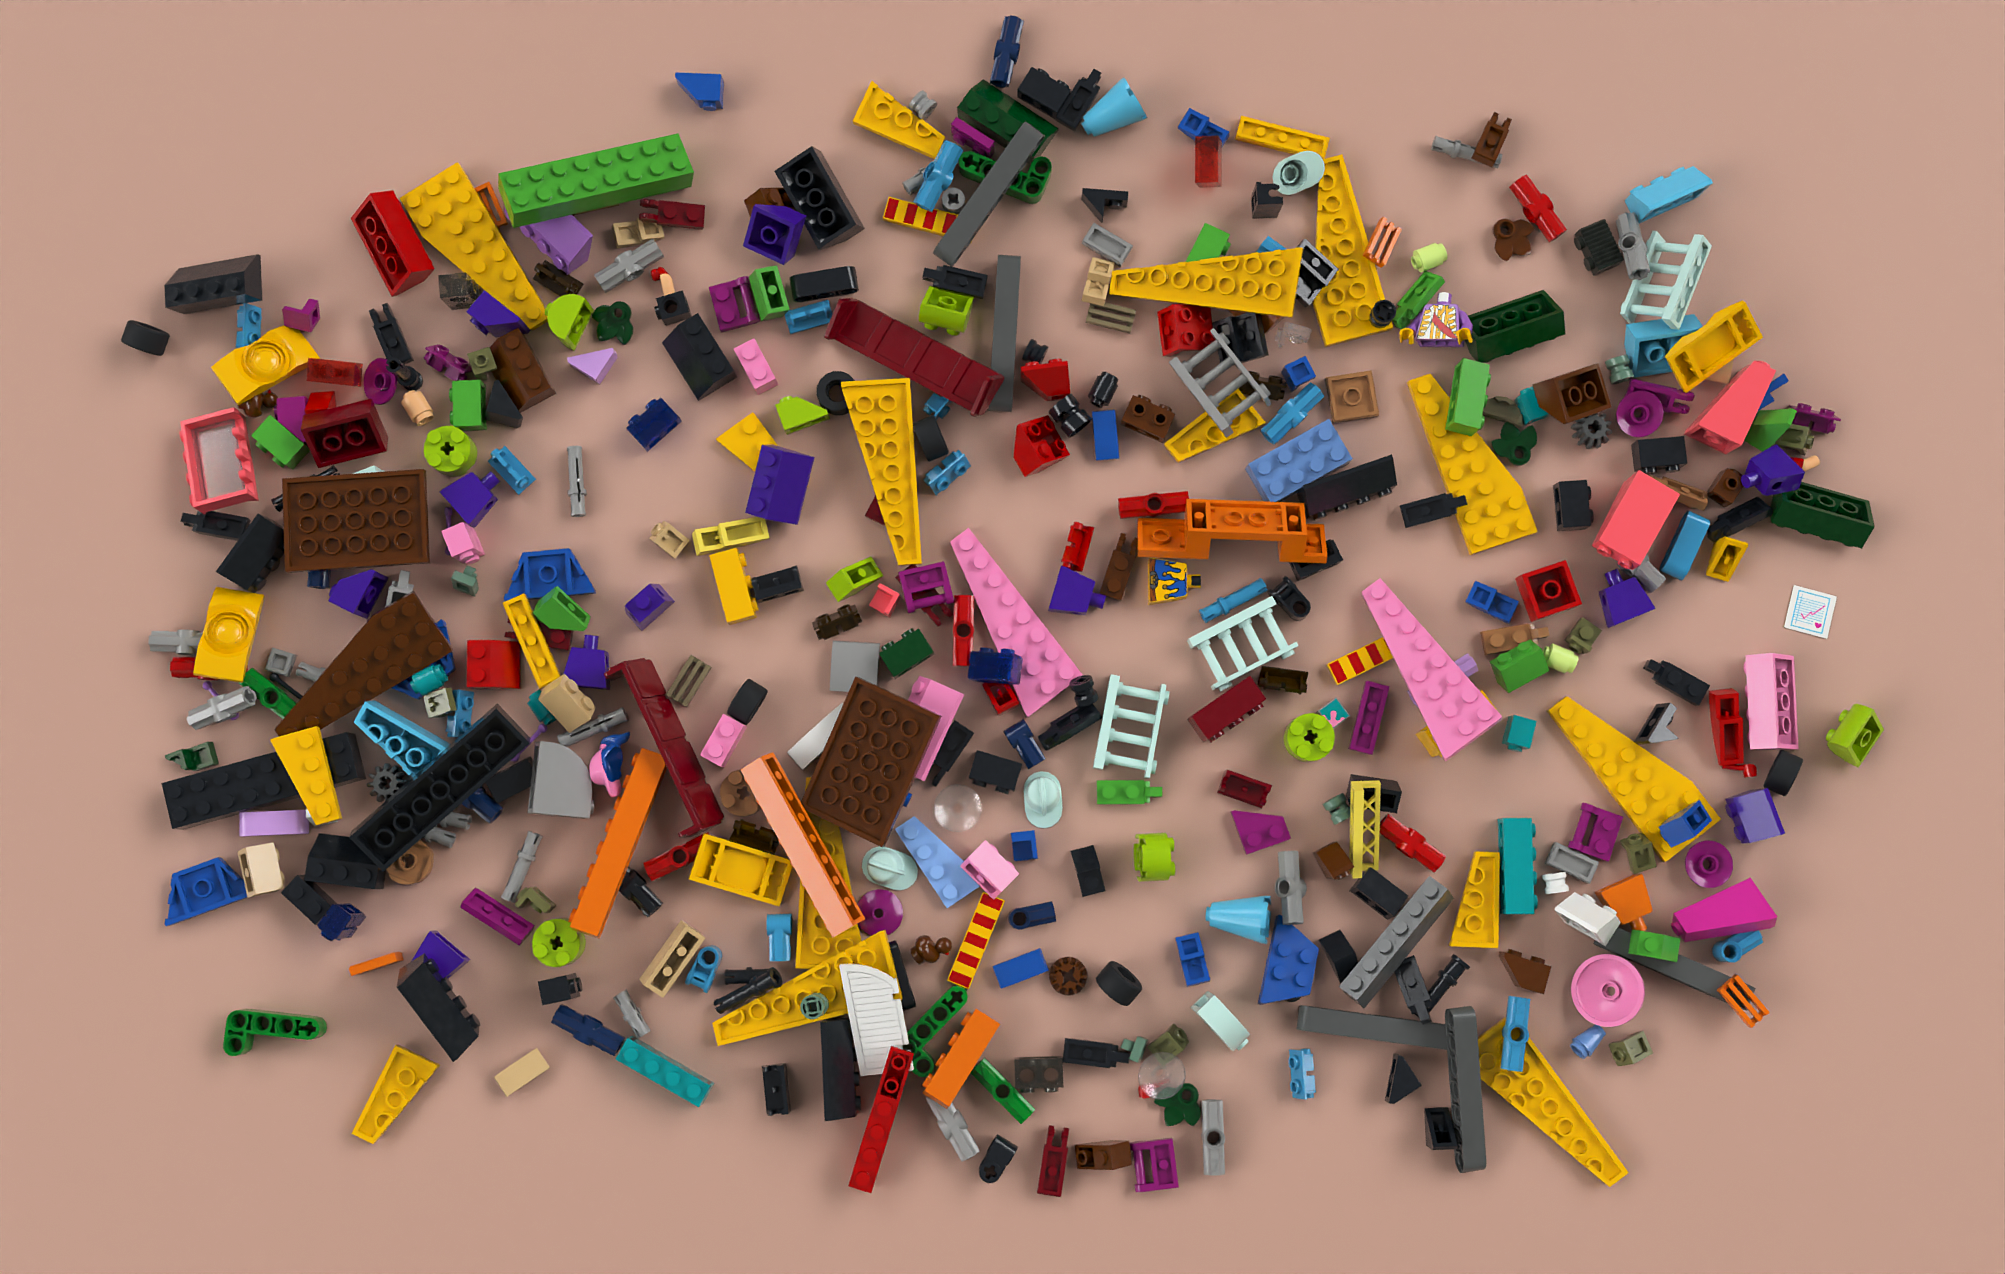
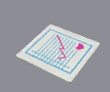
[1784,585,1837,639]

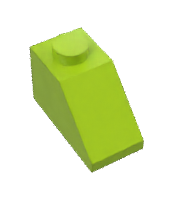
[775,396,830,435]
[826,557,883,602]

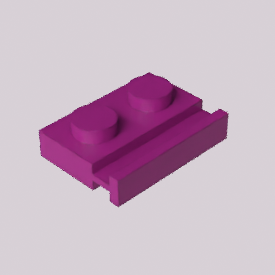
[951,117,995,159]

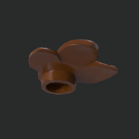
[1493,219,1535,261]

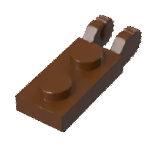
[1471,112,1512,167]
[1099,533,1137,601]

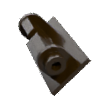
[533,260,584,297]
[1238,371,1287,401]
[812,604,862,640]
[1258,666,1308,695]
[729,819,779,855]

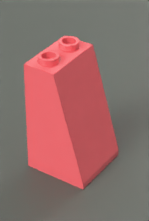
[1684,360,1776,454]
[1592,470,1680,570]

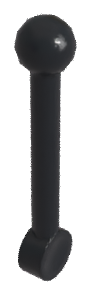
[269,673,302,700]

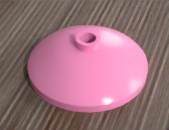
[1571,954,1645,1027]

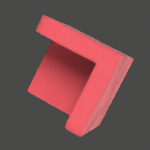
[869,583,901,618]

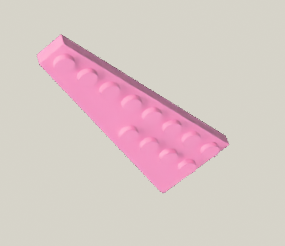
[950,528,1083,717]
[1362,578,1502,762]

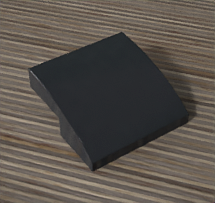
[1296,239,1338,307]
[1212,312,1269,365]

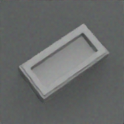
[1082,223,1133,267]
[1545,842,1599,884]

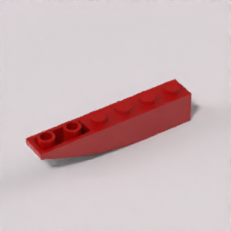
[848,1046,914,1193]

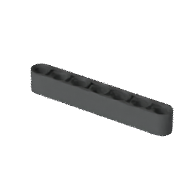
[933,122,1045,267]
[989,255,1021,412]
[1593,928,1756,1011]
[1296,1005,1447,1050]
[1445,1006,1486,1173]

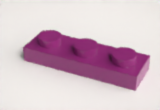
[1348,681,1389,755]
[460,887,535,946]

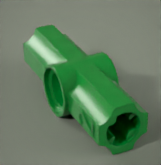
[238,668,296,719]
[970,1057,1035,1124]

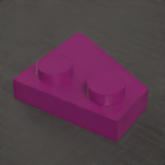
[1230,810,1291,855]

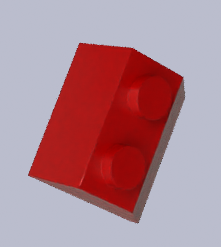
[467,640,521,690]

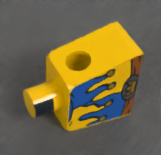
[1148,558,1201,605]

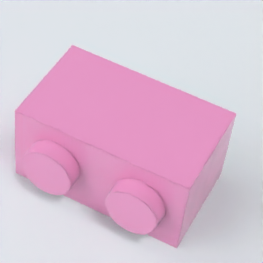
[734,338,778,395]
[441,522,485,565]
[700,714,747,768]
[960,840,1019,900]

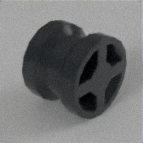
[1022,339,1049,364]

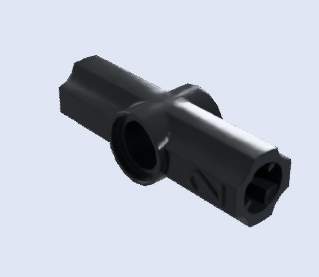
[619,866,663,917]

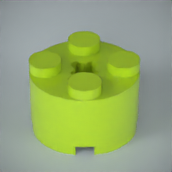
[424,426,477,477]
[1284,713,1335,762]
[1133,833,1175,882]
[532,918,586,967]

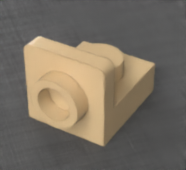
[649,521,690,558]

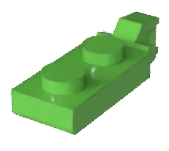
[1392,271,1445,329]
[1097,780,1163,804]

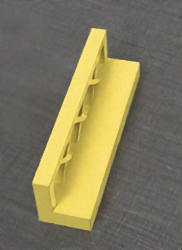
[1349,780,1381,878]

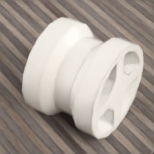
[1542,872,1569,894]

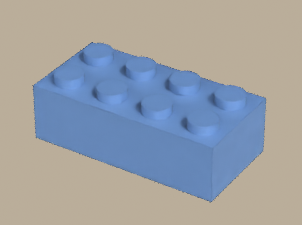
[1245,419,1353,502]

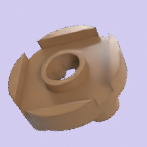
[720,769,762,817]
[387,839,434,885]

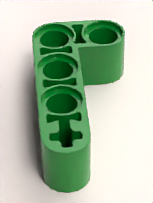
[959,151,1052,204]
[907,985,968,1077]
[223,1009,327,1056]

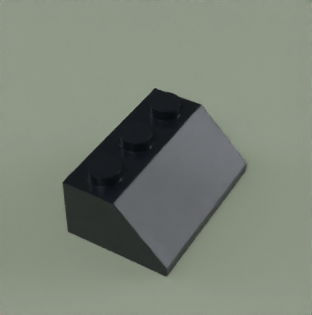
[662,313,737,401]
[216,513,284,593]
[304,833,386,889]

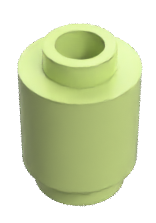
[1411,243,1447,272]
[1543,643,1578,673]

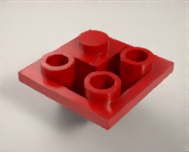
[1020,358,1070,401]
[1013,415,1070,477]

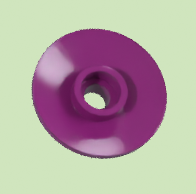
[364,358,397,405]
[1616,391,1664,437]
[1685,840,1733,888]
[857,889,903,936]

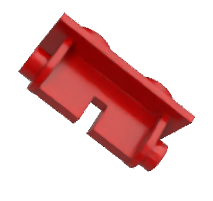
[1061,522,1094,572]

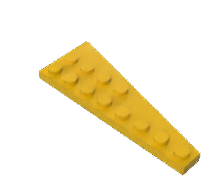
[1109,247,1303,318]
[841,378,922,566]
[795,777,862,969]
[712,930,903,1046]
[1478,1017,1629,1187]

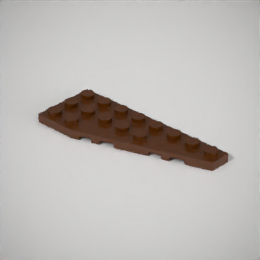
[274,590,453,737]

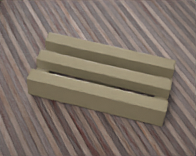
[1086,302,1136,334]
[666,655,712,707]

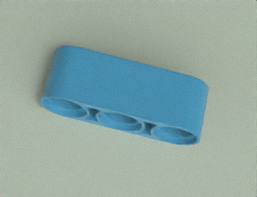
[1659,510,1710,581]

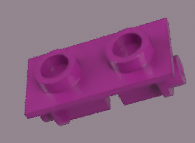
[424,344,473,381]
[1789,403,1841,434]

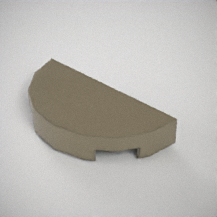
[1482,396,1523,427]

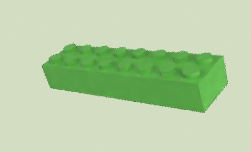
[498,133,694,228]

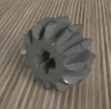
[1571,413,1612,449]
[367,763,409,802]

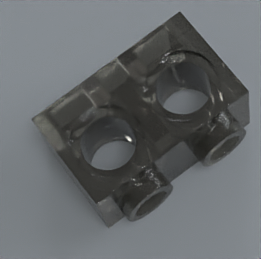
[438,272,482,310]
[1014,1056,1064,1093]

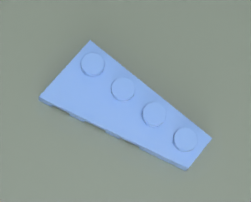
[895,816,980,908]

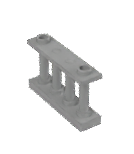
[1169,328,1271,438]

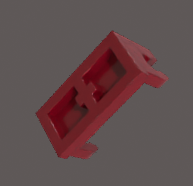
[1217,770,1272,809]

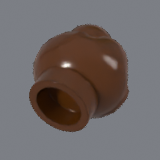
[237,389,278,417]
[910,935,952,965]

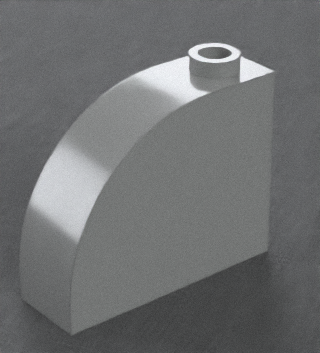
[528,741,594,819]

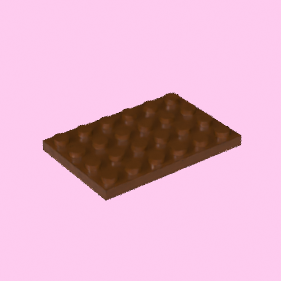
[282,469,430,573]
[801,676,942,847]

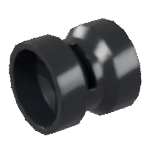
[1369,300,1396,328]
[1070,675,1099,707]

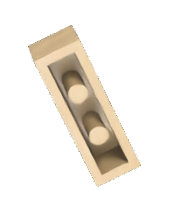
[639,920,705,998]

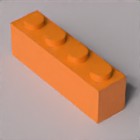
[922,1009,1000,1109]

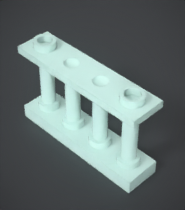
[1620,231,1712,330]
[1187,596,1299,692]
[1093,674,1170,779]

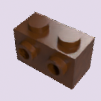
[1120,395,1175,443]

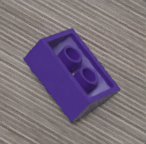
[745,444,815,525]

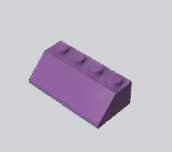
[504,207,593,275]

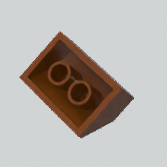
[489,328,556,413]
[1532,363,1612,424]

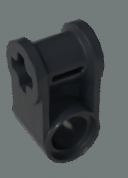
[1267,576,1311,621]
[979,1134,1018,1183]

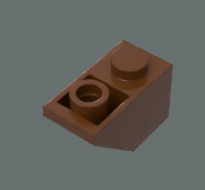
[744,188,796,218]
[1313,842,1354,880]
[1499,949,1552,994]
[1075,1140,1132,1170]

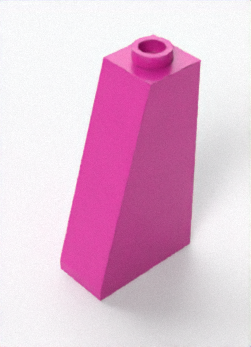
[1671,877,1777,942]

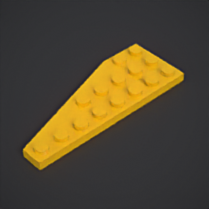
[1313,154,1393,347]
[400,162,548,331]
[1407,374,1538,555]
[1547,696,1721,862]

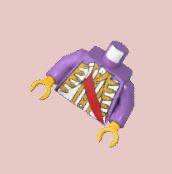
[1399,292,1473,347]

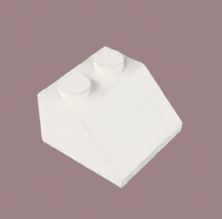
[1555,892,1621,946]

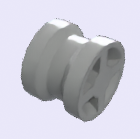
[909,90,937,120]
[942,188,965,215]

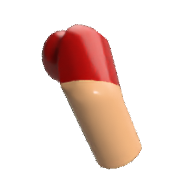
[651,267,675,296]
[1790,455,1820,471]

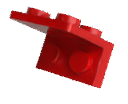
[1157,304,1215,357]

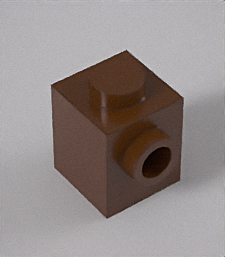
[1707,468,1744,508]

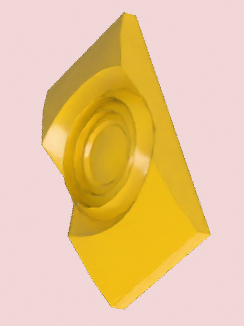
[1665,300,1763,393]
[211,325,320,405]
[193,587,265,683]
[689,833,792,907]

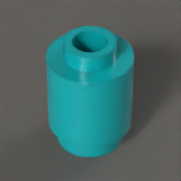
[410,664,448,696]
[527,690,557,726]

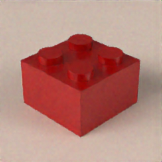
[1515,560,1582,622]

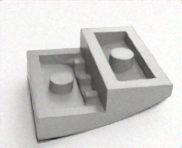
[830,640,880,692]

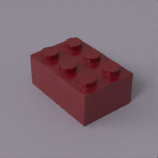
[301,398,388,468]
[1187,676,1266,743]

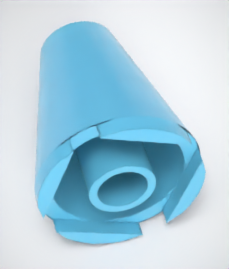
[1081,78,1147,137]
[1205,896,1271,944]

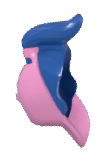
[589,732,630,797]

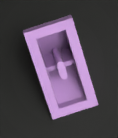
[567,348,618,384]

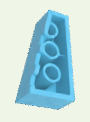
[354,700,450,777]

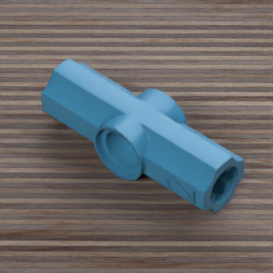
[913,140,963,212]
[1260,382,1324,445]
[1500,996,1530,1072]

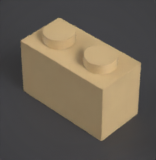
[538,674,596,733]
[237,842,285,898]

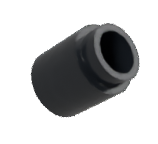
[1088,372,1118,408]

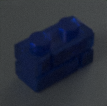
[626,397,682,452]
[968,647,1023,685]
[317,903,366,941]

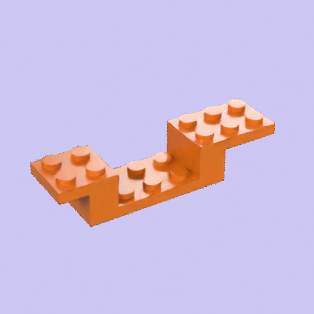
[1137,499,1327,563]

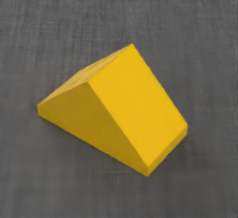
[1706,537,1748,582]

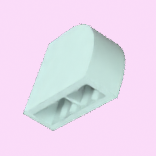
[1190,991,1250,1051]

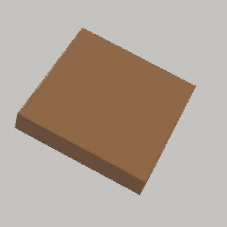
[1325,370,1379,424]

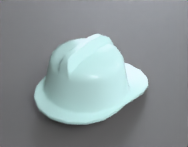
[1272,150,1325,195]
[1024,771,1063,828]
[862,846,918,890]

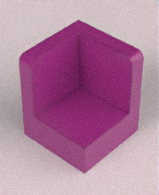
[282,298,320,332]

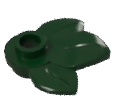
[592,301,633,345]
[1492,422,1537,466]
[1154,1083,1201,1126]

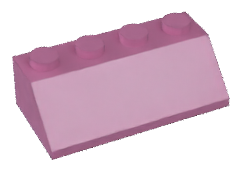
[1744,653,1799,750]
[908,676,964,781]

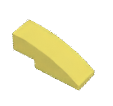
[692,517,770,556]

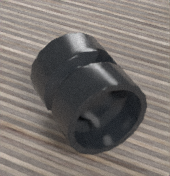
[1048,394,1092,438]

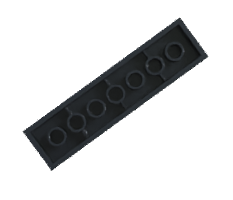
[349,703,530,872]
[161,732,366,830]

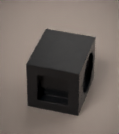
[654,290,692,326]

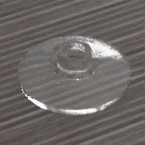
[934,784,981,832]
[1138,1052,1186,1099]

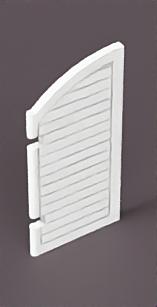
[839,963,914,1076]

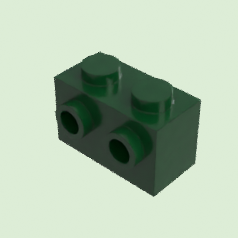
[879,628,934,679]

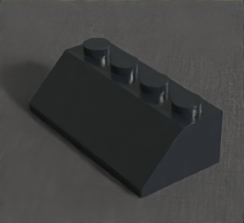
[774,146,865,250]
[164,254,262,314]
[1297,454,1397,521]
[397,953,480,1062]
[820,1018,861,1121]

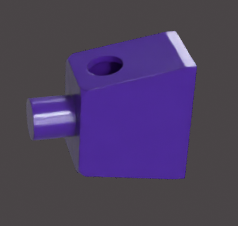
[1741,444,1805,496]
[440,471,501,528]
[1048,566,1106,615]
[1599,568,1655,628]
[625,584,675,631]
[563,635,610,690]
[412,930,470,979]

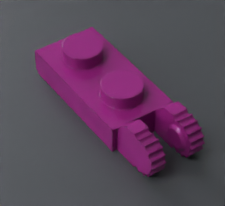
[1624,378,1695,414]

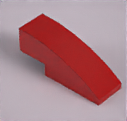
[1709,688,1744,766]

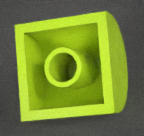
[919,286,974,336]
[545,294,594,351]
[1826,704,1884,768]

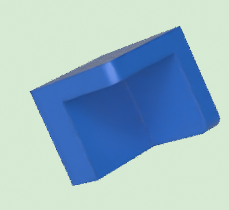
[1281,356,1316,392]
[1011,830,1038,861]

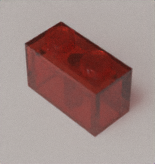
[1195,135,1222,188]
[306,358,363,387]

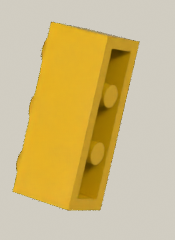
[709,548,759,625]

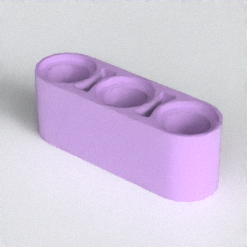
[239,810,309,837]

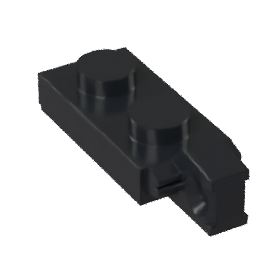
[1055,69,1102,132]
[922,265,988,299]
[1400,493,1468,528]
[1707,496,1773,542]
[180,511,251,541]
[1643,659,1710,706]
[1038,704,1102,751]
[1395,955,1433,1025]
[1062,1038,1130,1068]

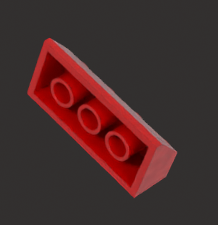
[351,190,435,297]

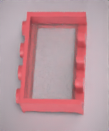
[179,407,259,514]

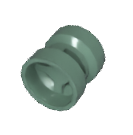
[1605,355,1634,384]
[1323,793,1350,825]
[800,993,829,1019]

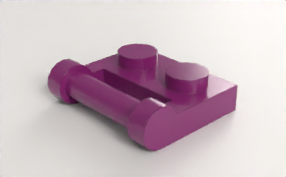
[709,276,760,333]
[898,561,954,614]
[1568,803,1623,862]
[1130,1137,1179,1192]

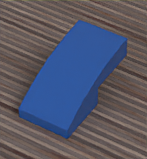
[1178,108,1229,154]
[1758,374,1789,411]
[1092,410,1119,460]
[1465,581,1519,624]
[1175,932,1210,987]
[993,948,1049,989]

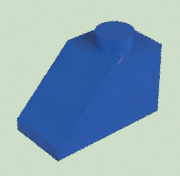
[675,72,724,111]
[1659,800,1712,848]

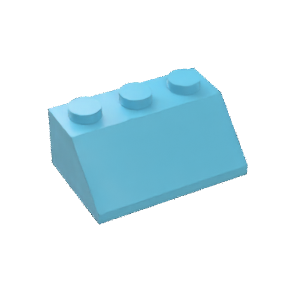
[1625,166,1713,224]
[1624,314,1703,378]

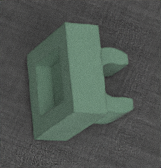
[451,565,479,597]
[1121,1036,1149,1063]

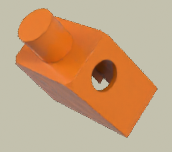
[1595,874,1652,931]

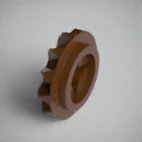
[1049,957,1087,996]

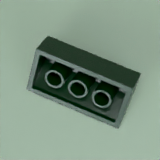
[957,79,1059,165]
[1465,290,1565,363]
[1770,482,1875,549]

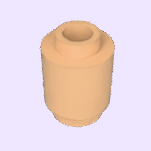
[401,390,434,426]

